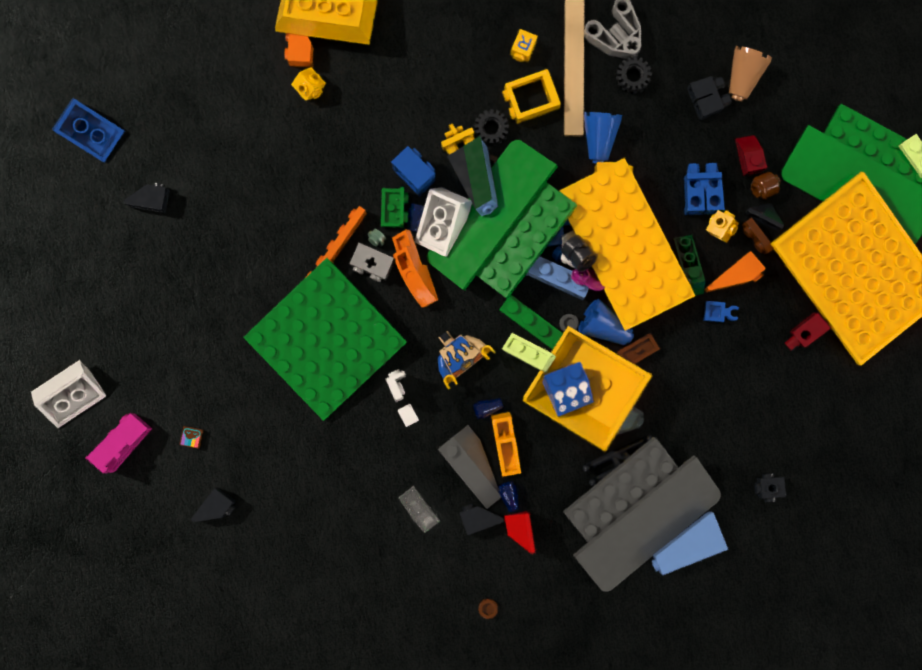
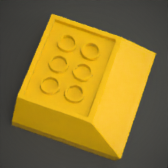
[275,0,378,45]
[523,326,652,452]

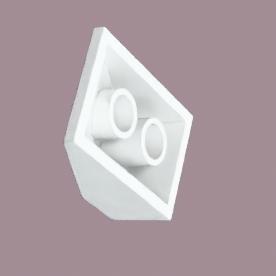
[415,187,472,257]

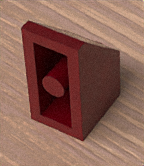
[735,135,767,176]

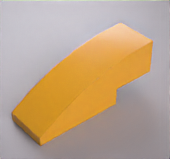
[491,412,521,477]

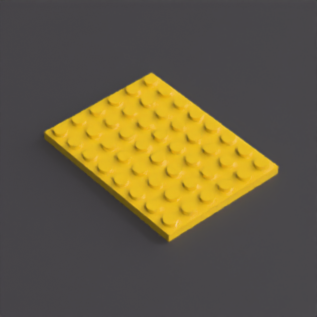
[771,172,922,365]

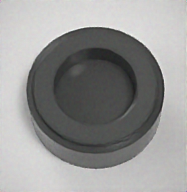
[559,314,579,332]

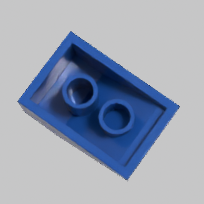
[52,98,124,162]

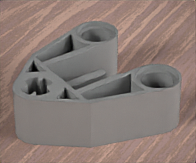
[584,0,641,59]

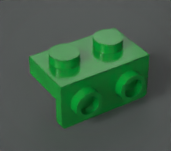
[381,187,408,228]

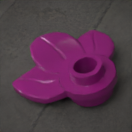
[571,269,605,291]

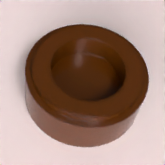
[479,598,498,619]

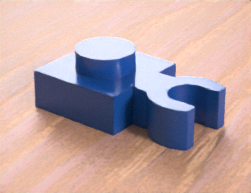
[704,301,739,322]

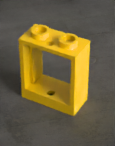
[502,69,561,124]

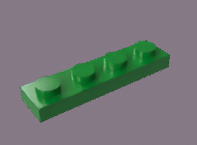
[499,295,563,350]

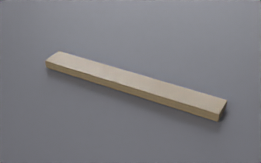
[564,0,584,136]

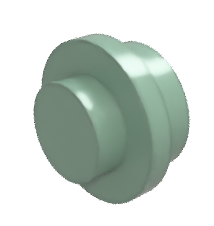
[368,229,386,246]

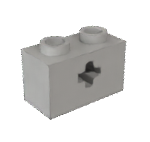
[350,243,395,282]

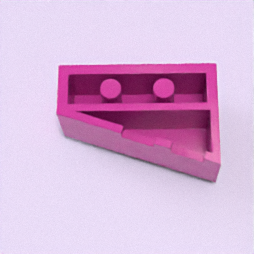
[86,413,152,473]

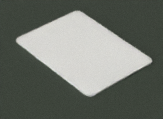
[398,404,419,427]

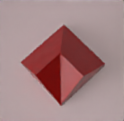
[505,511,535,553]

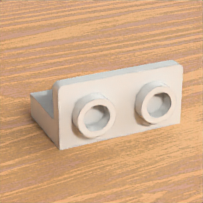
[386,370,406,402]

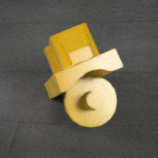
[441,124,474,155]

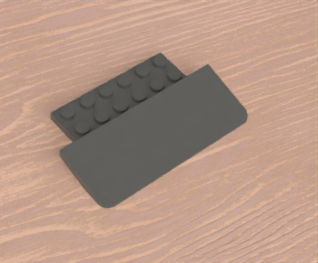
[563,437,721,592]

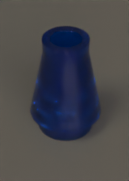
[407,203,425,232]
[473,398,503,419]
[498,481,519,512]

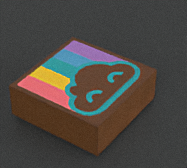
[180,426,203,449]

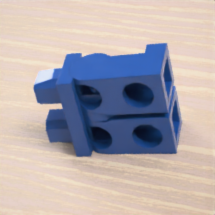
[684,163,725,215]

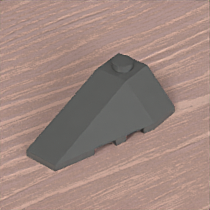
[438,425,501,509]

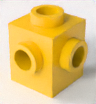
[291,67,326,101]
[706,210,739,243]

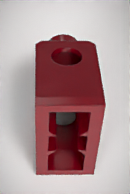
[785,313,830,351]

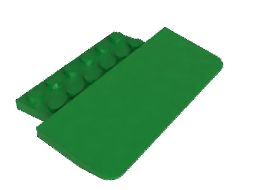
[781,104,922,244]
[427,140,578,299]

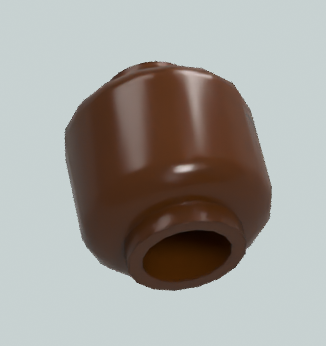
[751,171,781,200]

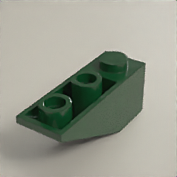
[673,235,705,295]

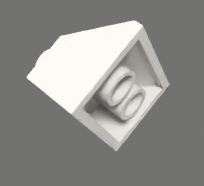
[31,360,106,428]

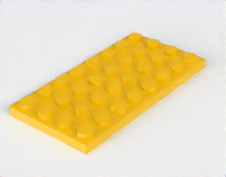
[559,158,695,331]

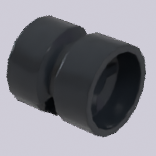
[561,235,598,272]

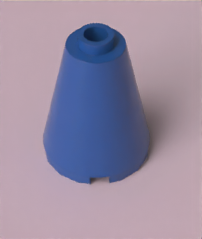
[584,112,622,163]
[578,299,634,346]

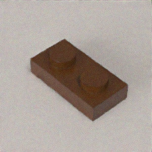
[742,217,774,255]
[616,333,660,364]

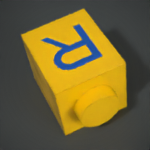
[511,29,538,62]

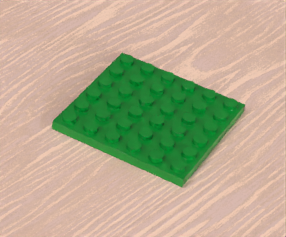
[243,257,407,421]

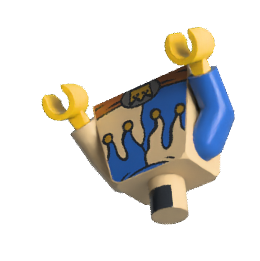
[438,331,495,389]

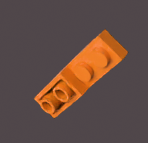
[392,230,438,308]

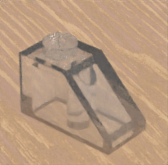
[399,486,440,533]

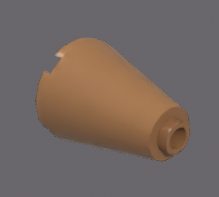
[729,46,772,102]

